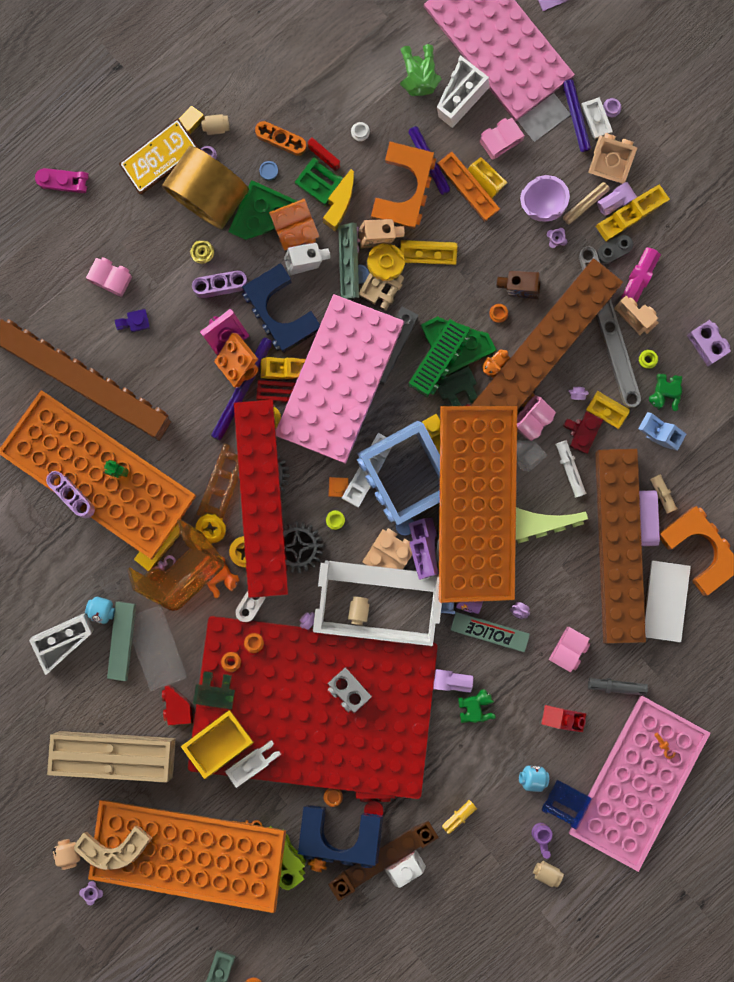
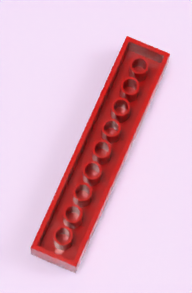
[234,400,289,598]

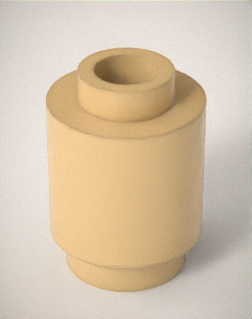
[202,114,230,135]
[348,597,370,626]
[533,861,564,888]

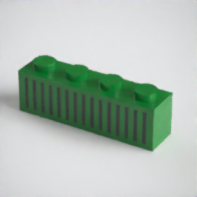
[408,319,470,398]

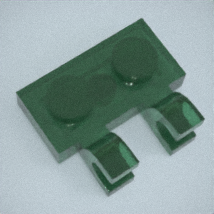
[437,366,478,406]
[193,671,235,710]

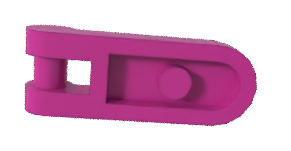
[35,168,89,193]

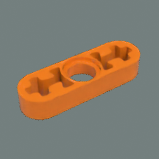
[255,121,307,156]

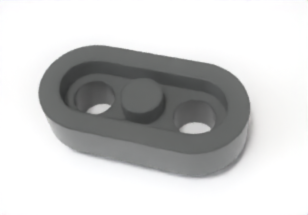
[597,235,633,264]

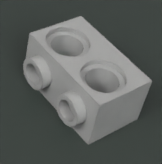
[328,668,372,713]

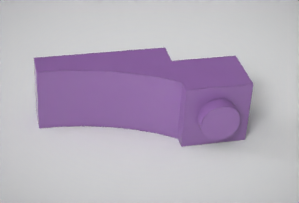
[409,518,439,580]

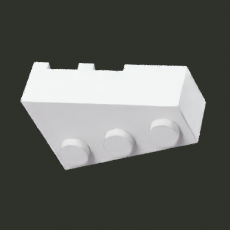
[437,55,490,128]
[29,613,94,675]

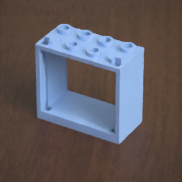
[356,421,440,525]

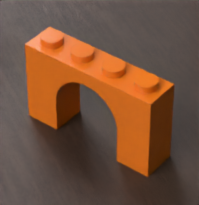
[371,142,436,229]
[659,506,734,596]

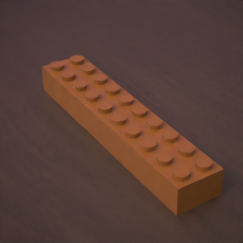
[471,258,623,411]
[0,319,171,441]
[595,449,646,643]

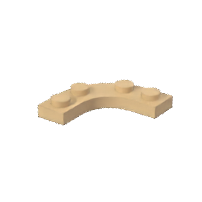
[74,826,152,870]

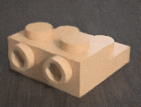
[588,133,637,184]
[614,296,659,335]
[362,528,412,569]

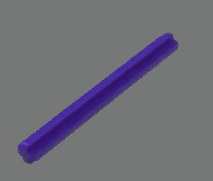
[211,337,272,440]

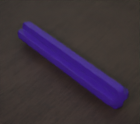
[563,79,591,152]
[409,126,450,195]

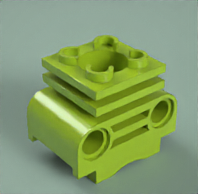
[269,826,306,890]

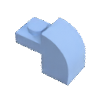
[638,412,686,451]

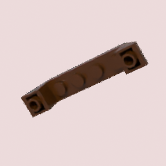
[328,821,439,902]

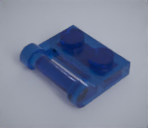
[542,780,593,830]

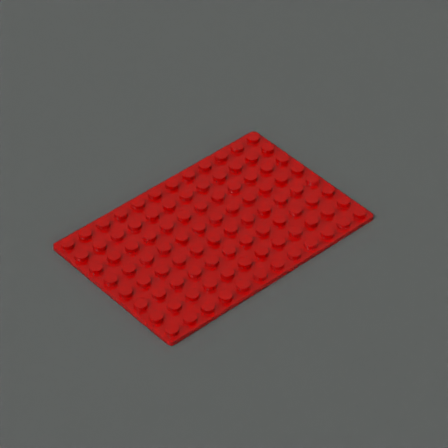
[188,616,438,799]

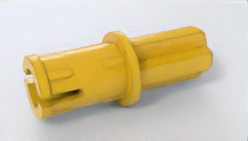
[442,800,477,834]

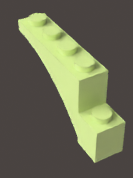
[516,507,588,544]

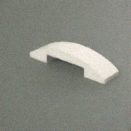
[342,433,393,508]

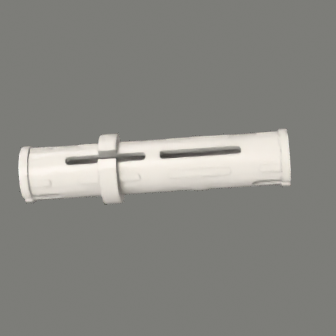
[555,440,587,498]

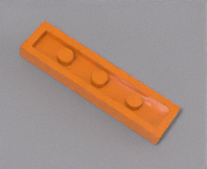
[437,152,500,222]

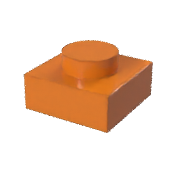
[328,477,349,497]

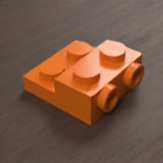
[269,199,319,251]

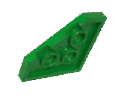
[228,180,297,241]
[420,316,497,376]

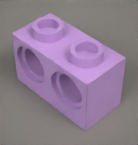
[687,320,731,366]

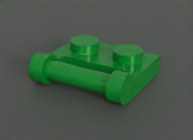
[294,157,343,206]

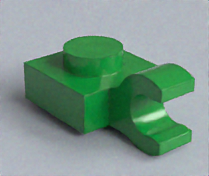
[104,460,129,478]

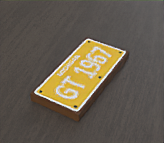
[119,118,200,195]

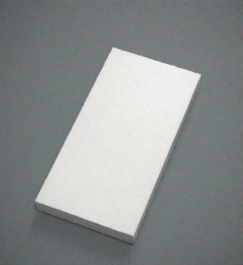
[645,561,691,642]

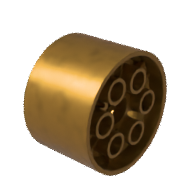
[162,146,249,229]

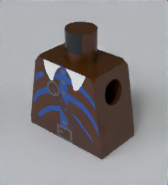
[497,271,541,300]

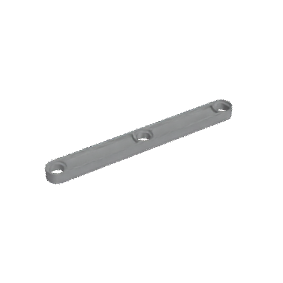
[579,246,641,408]

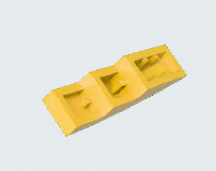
[595,184,670,242]

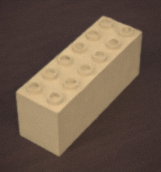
[47,731,176,782]

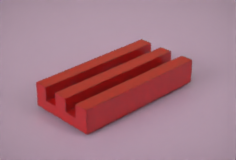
[307,137,341,171]
[256,380,296,402]

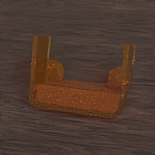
[127,519,224,611]

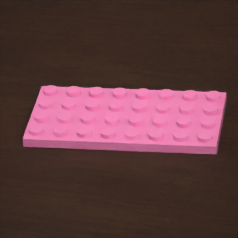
[424,0,575,121]
[276,294,405,464]
[569,695,710,872]

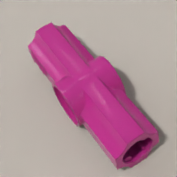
[621,247,661,303]

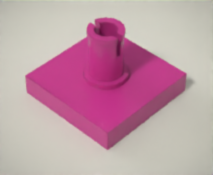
[200,309,249,356]

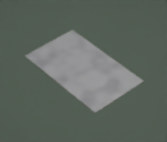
[517,93,571,142]

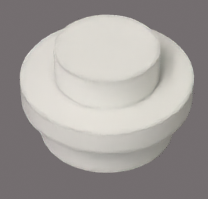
[351,122,370,141]

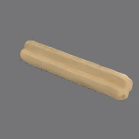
[563,182,610,225]

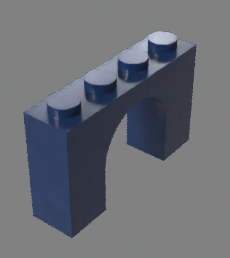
[242,263,320,354]
[298,805,383,868]

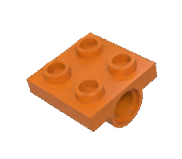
[214,333,258,387]

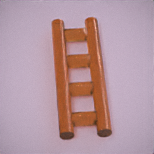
[196,443,239,518]

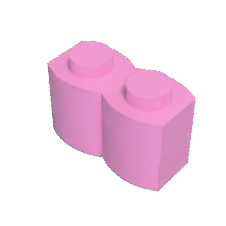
[480,118,525,160]
[86,257,132,297]
[517,395,556,441]
[549,626,590,672]

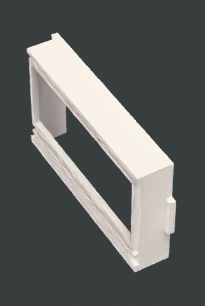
[313,560,442,646]

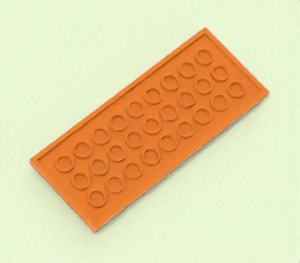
[0,390,196,560]
[439,406,517,603]
[88,800,286,913]

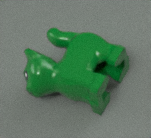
[649,374,682,411]
[458,689,496,723]

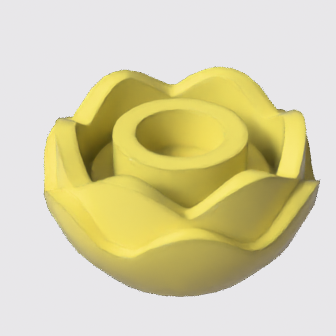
[190,241,214,264]

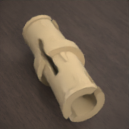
[650,474,678,514]

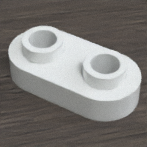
[236,591,266,622]

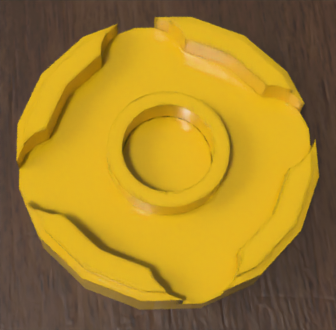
[367,243,405,281]

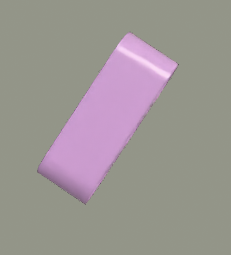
[192,271,248,298]
[46,471,95,519]
[639,490,660,546]

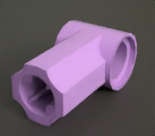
[597,182,637,216]
[433,669,473,692]

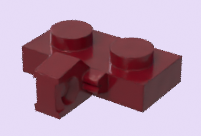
[563,411,603,454]

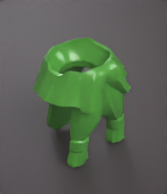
[400,44,442,96]

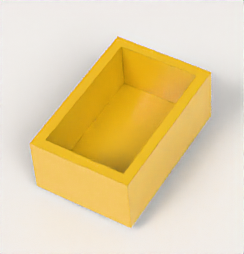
[181,710,254,779]

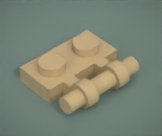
[359,273,404,311]

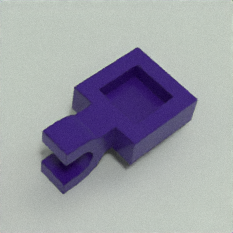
[114,309,150,333]

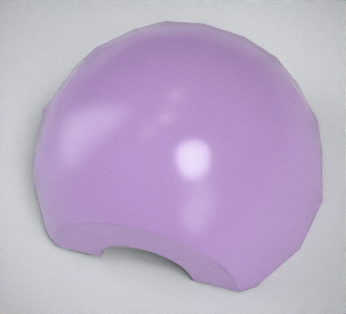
[520,175,570,222]

